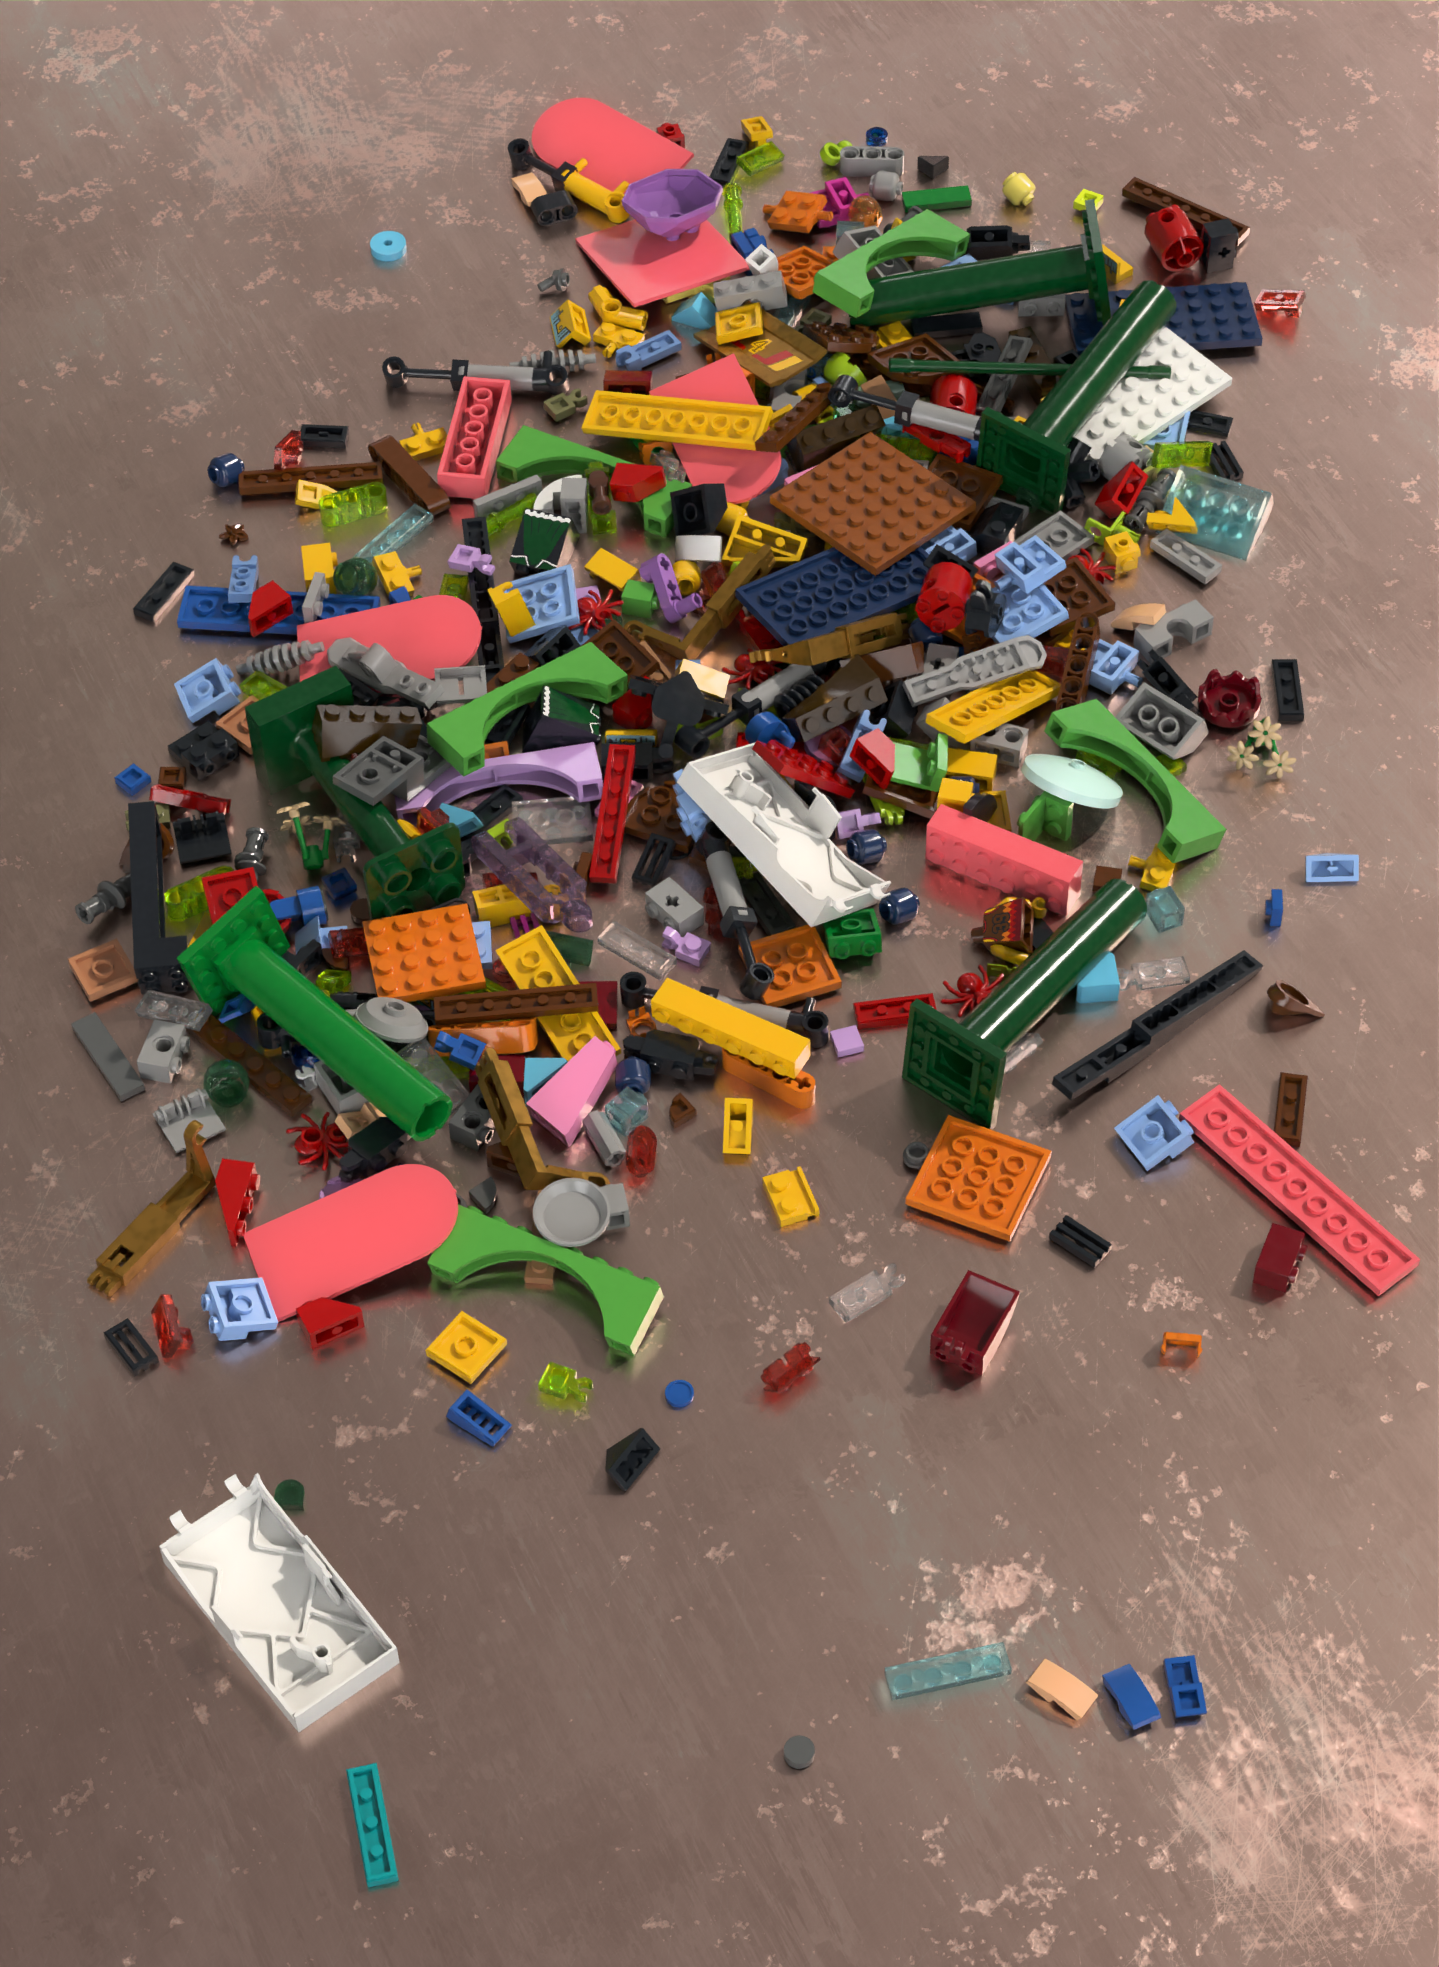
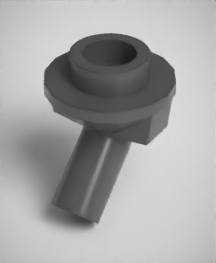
[537,268,570,292]

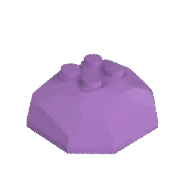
[622,169,723,241]

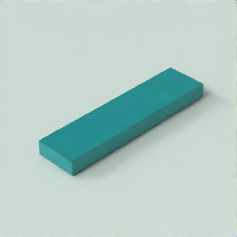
[346,1763,399,1888]

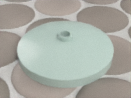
[1021,754,1123,809]

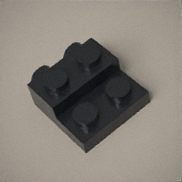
[168,721,240,781]

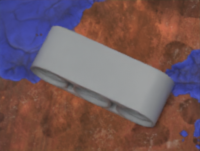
[840,146,904,177]

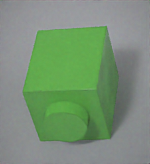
[621,579,660,619]

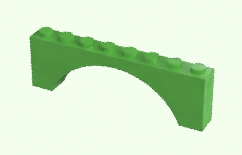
[813,209,970,318]
[496,425,692,538]
[427,642,628,777]
[1044,699,1227,863]
[427,1205,664,1356]

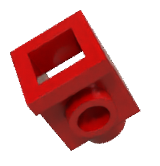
[656,123,685,148]

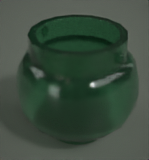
[333,557,378,596]
[203,1059,250,1107]

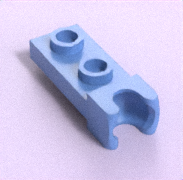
[615,330,682,371]
[228,555,259,603]
[837,710,887,783]

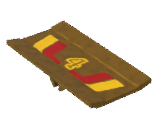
[693,300,827,388]

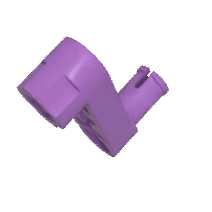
[639,553,703,623]

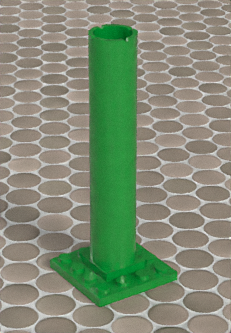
[176,886,453,1141]

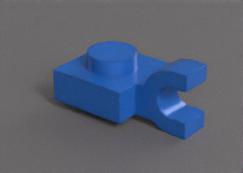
[434,1031,486,1070]

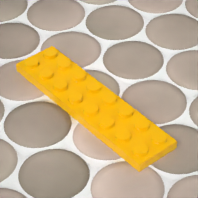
[581,390,774,450]

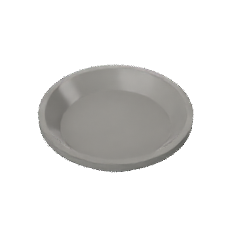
[355,997,428,1043]
[533,1178,611,1247]

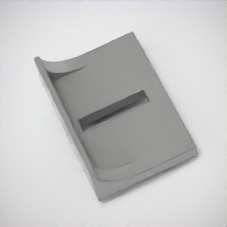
[434,665,487,705]

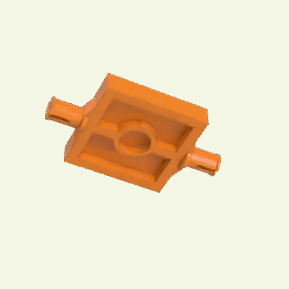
[762,191,833,233]

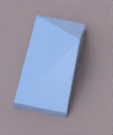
[1305,853,1359,882]

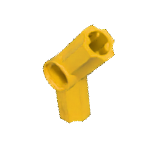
[588,285,648,331]

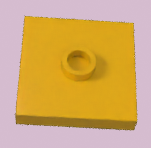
[715,302,763,345]
[425,1311,507,1384]

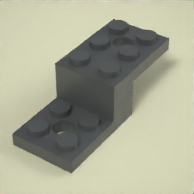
[333,735,452,806]

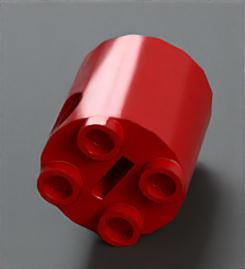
[1144,204,1204,272]
[929,374,978,439]
[915,562,973,633]

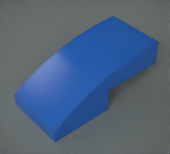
[219,994,256,1023]
[1163,1655,1207,1718]
[1102,1664,1161,1730]

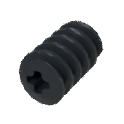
[774,674,825,722]

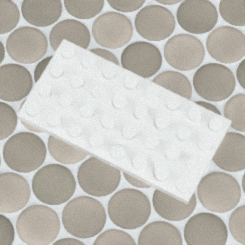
[1067,327,1232,472]

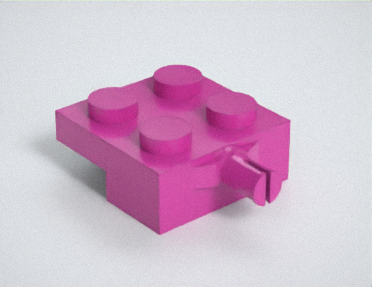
[810,177,870,229]

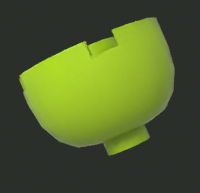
[823,352,868,387]

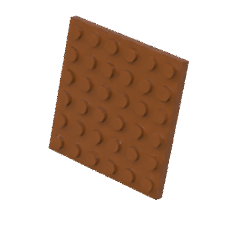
[770,432,976,576]

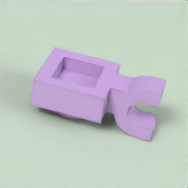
[448,544,495,576]
[836,808,881,839]
[662,926,711,967]

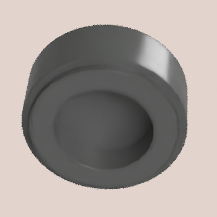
[784,1735,815,1769]

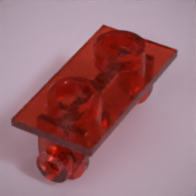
[703,883,723,935]
[760,1342,821,1393]

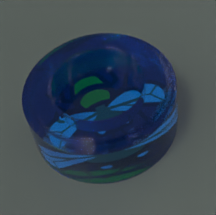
[866,127,888,147]

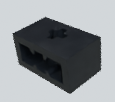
[1199,218,1239,273]
[524,625,580,667]

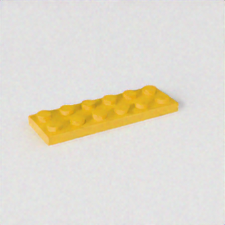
[926,670,1061,744]
[495,925,621,1062]

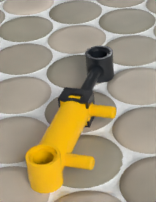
[507,138,629,223]

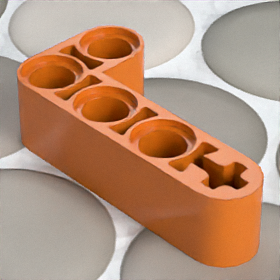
[428,1017,539,1057]
[722,1048,815,1109]

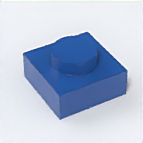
[1265,889,1283,927]

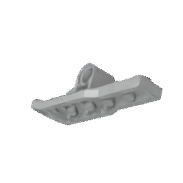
[902,635,1047,707]
[327,637,445,709]

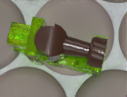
[584,462,617,535]

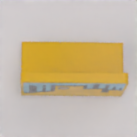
[1102,244,1133,284]
[550,299,591,348]
[605,729,658,747]

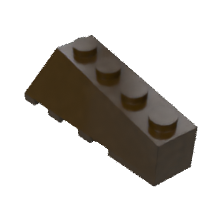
[1008,326,1062,406]
[786,405,886,473]
[782,654,888,742]
[311,704,422,762]

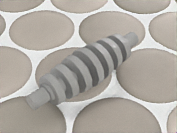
[509,350,596,372]
[236,640,325,676]

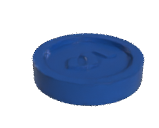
[665,1380,694,1408]

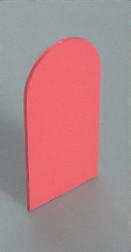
[532,98,694,194]
[649,353,782,504]
[297,595,482,693]
[244,1164,458,1322]

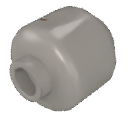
[869,170,903,202]

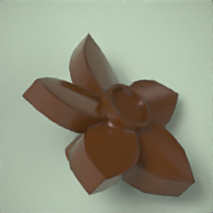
[219,524,249,546]

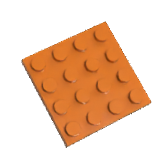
[362,903,486,1002]
[905,1115,1052,1242]

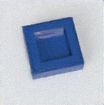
[114,763,152,796]

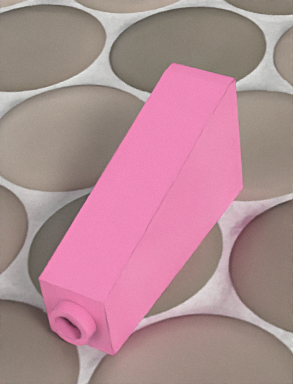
[526,1036,618,1148]

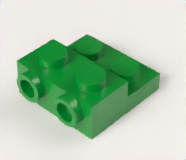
[822,908,882,959]

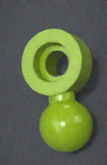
[820,140,853,166]

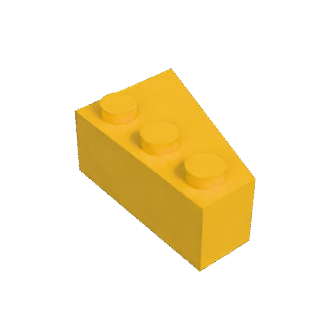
[721,514,808,568]

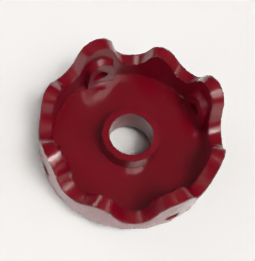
[1197,669,1262,728]

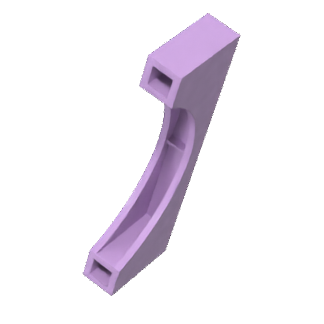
[394,742,603,828]

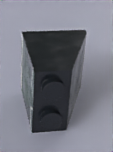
[509,508,580,576]
[522,685,602,753]

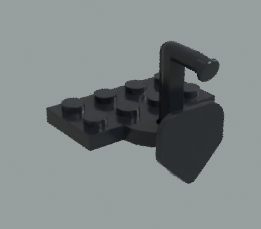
[628,671,730,759]

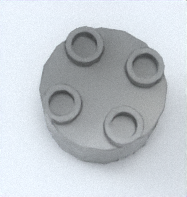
[1098,434,1156,480]

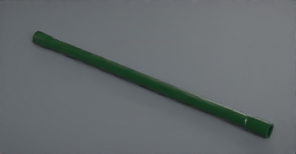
[889,358,1171,379]

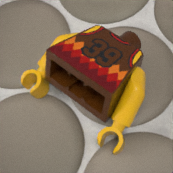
[971,897,1047,965]

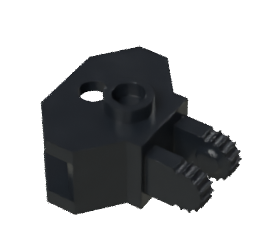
[950,332,1001,382]
[964,579,1006,638]

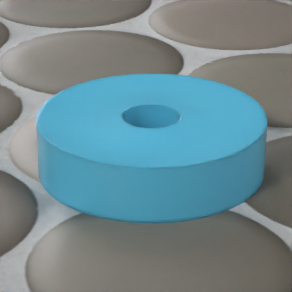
[370,231,407,262]

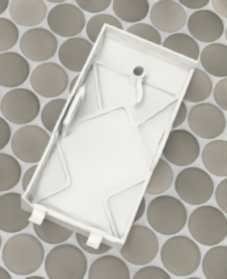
[677,743,891,927]
[159,1473,400,1733]

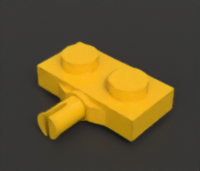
[593,322,645,358]
[399,423,448,461]
[372,551,422,597]
[1128,843,1177,896]

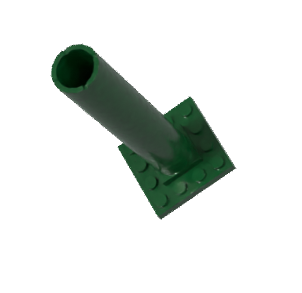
[849,199,1111,327]
[976,280,1177,516]
[902,879,1147,1130]

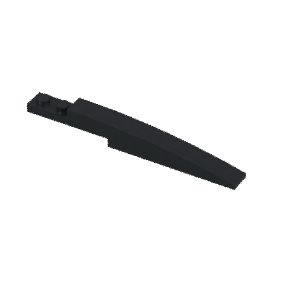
[462,517,504,684]
[1052,950,1263,1100]

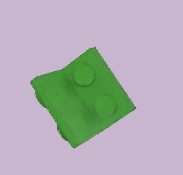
[890,733,948,792]
[1017,791,1074,841]

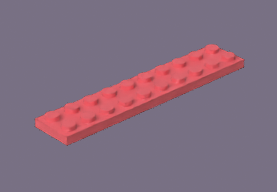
[1179,1084,1420,1296]

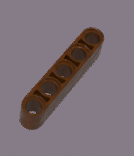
[368,435,451,518]
[1056,612,1100,711]

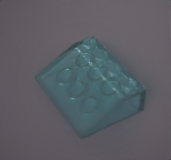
[1154,465,1274,561]

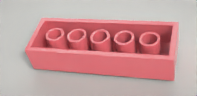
[437,376,512,499]
[925,804,1083,916]

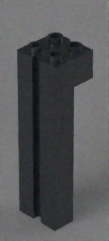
[128,801,193,995]

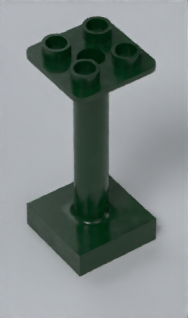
[245,666,466,920]

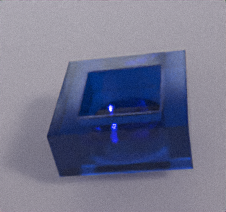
[321,867,358,901]

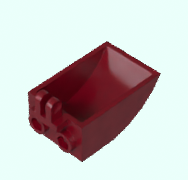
[930,1270,1020,1376]

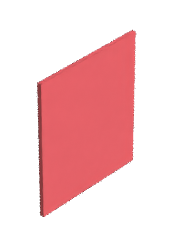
[575,219,750,308]

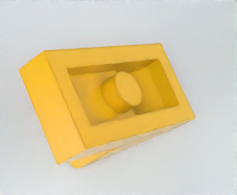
[1146,497,1198,534]
[723,1098,753,1154]

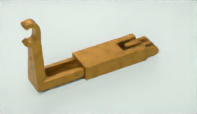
[623,544,776,660]
[749,613,909,666]
[475,1048,610,1190]
[87,1120,216,1297]

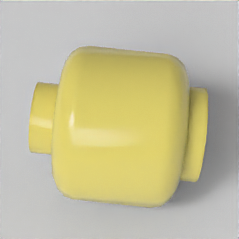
[1002,172,1036,206]

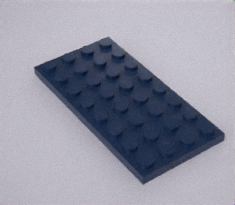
[1065,282,1263,355]
[735,546,929,646]

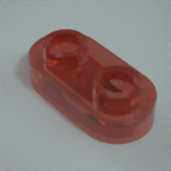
[625,1125,657,1178]

